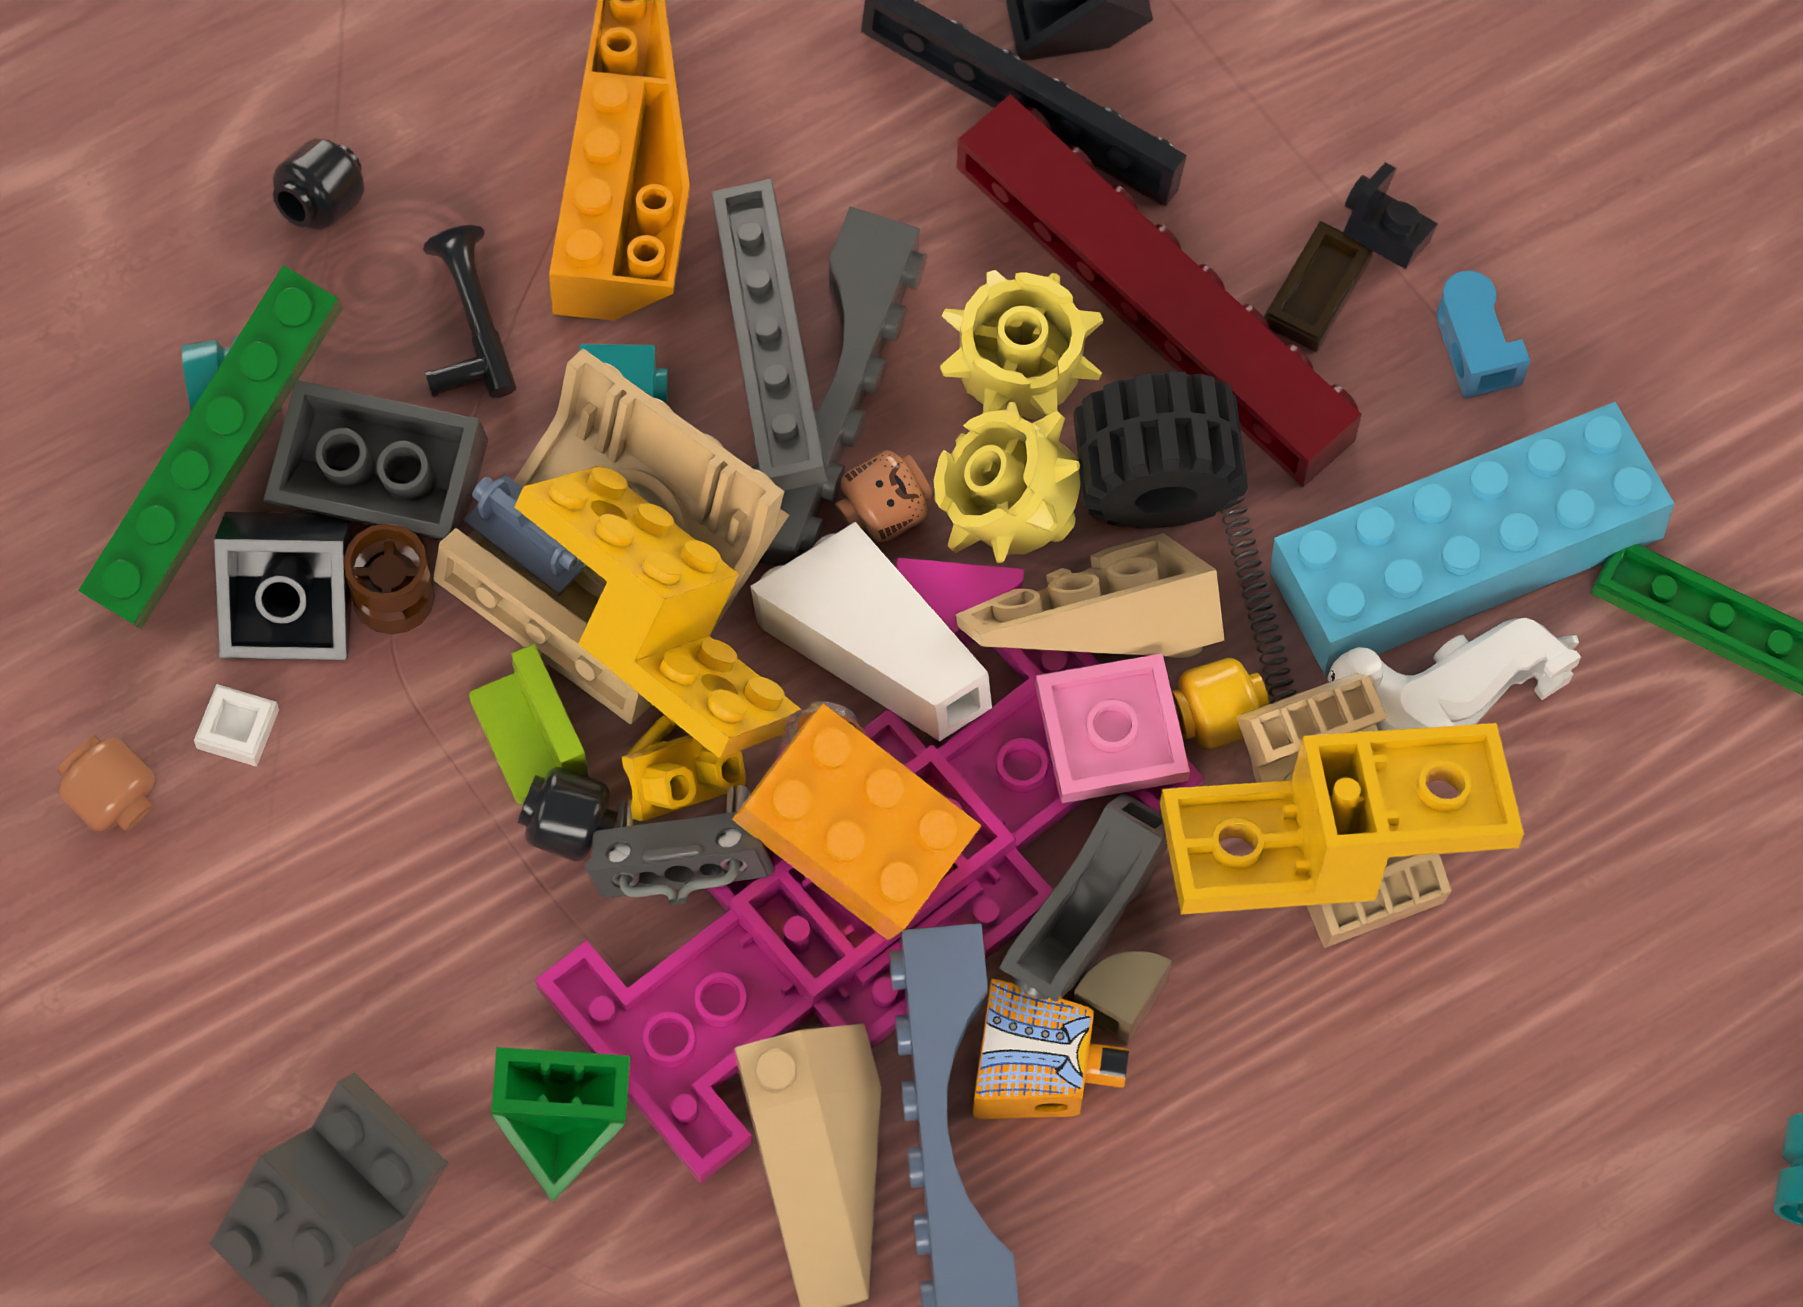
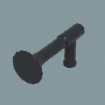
[423,225,516,398]

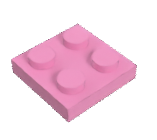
[1035,653,1190,804]

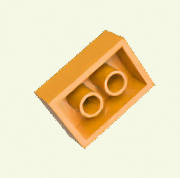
[731,703,981,940]

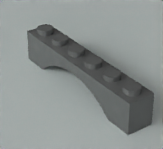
[751,207,927,567]

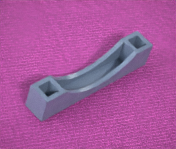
[889,923,1019,1307]

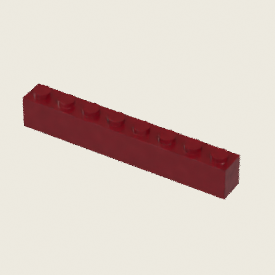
[957,94,1362,487]

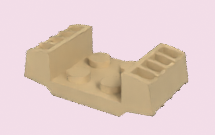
[1237,673,1451,948]

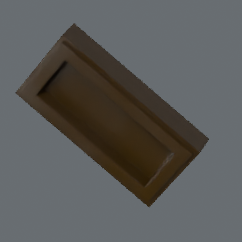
[1264,221,1374,352]

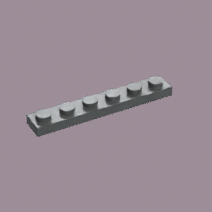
[712,179,828,491]

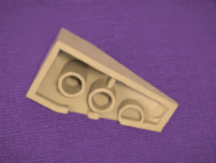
[956,533,1225,658]
[735,1024,881,1307]

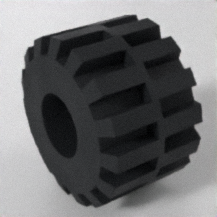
[1073,372,1248,529]

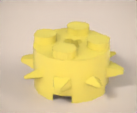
[940,270,1103,420]
[933,402,1081,563]

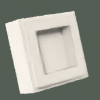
[194,684,279,767]

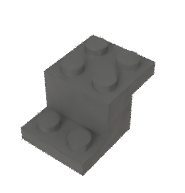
[210,1073,449,1307]

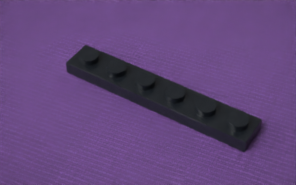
[861,0,1187,206]

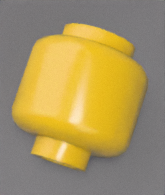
[1171,658,1269,750]

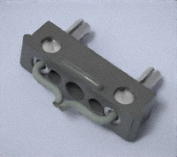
[585,785,775,905]

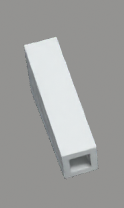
[750,522,992,741]

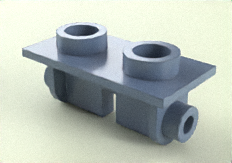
[463,474,587,596]

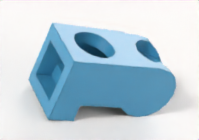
[1437,271,1530,399]

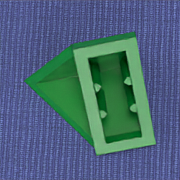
[491,1047,630,1202]

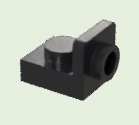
[1342,162,1438,270]

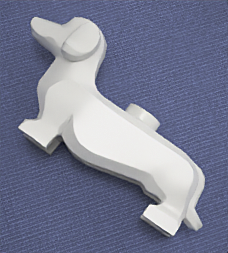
[1327,618,1581,731]

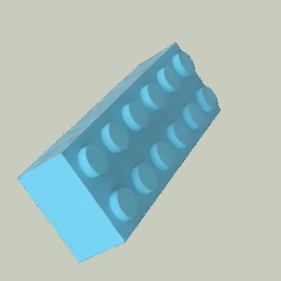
[1270,402,1674,676]

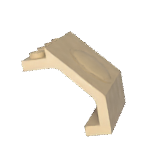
[433,349,789,725]

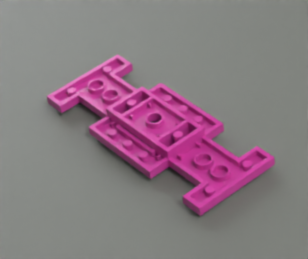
[535,647,1205,1184]

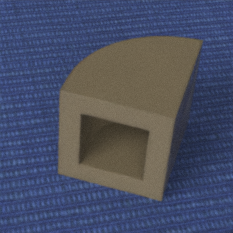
[1073,951,1172,1045]

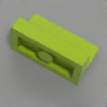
[469,644,589,804]

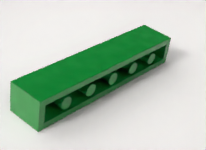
[78,265,342,629]

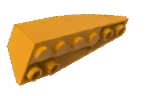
[549,0,690,321]

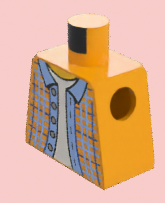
[973,979,1129,1119]

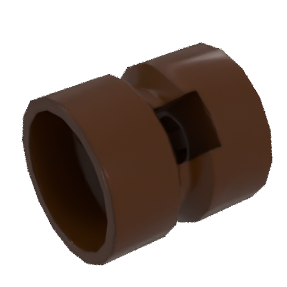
[344,523,435,635]

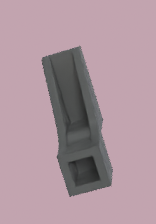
[999,792,1168,1002]

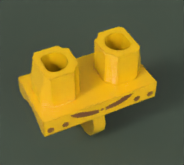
[622,735,746,821]

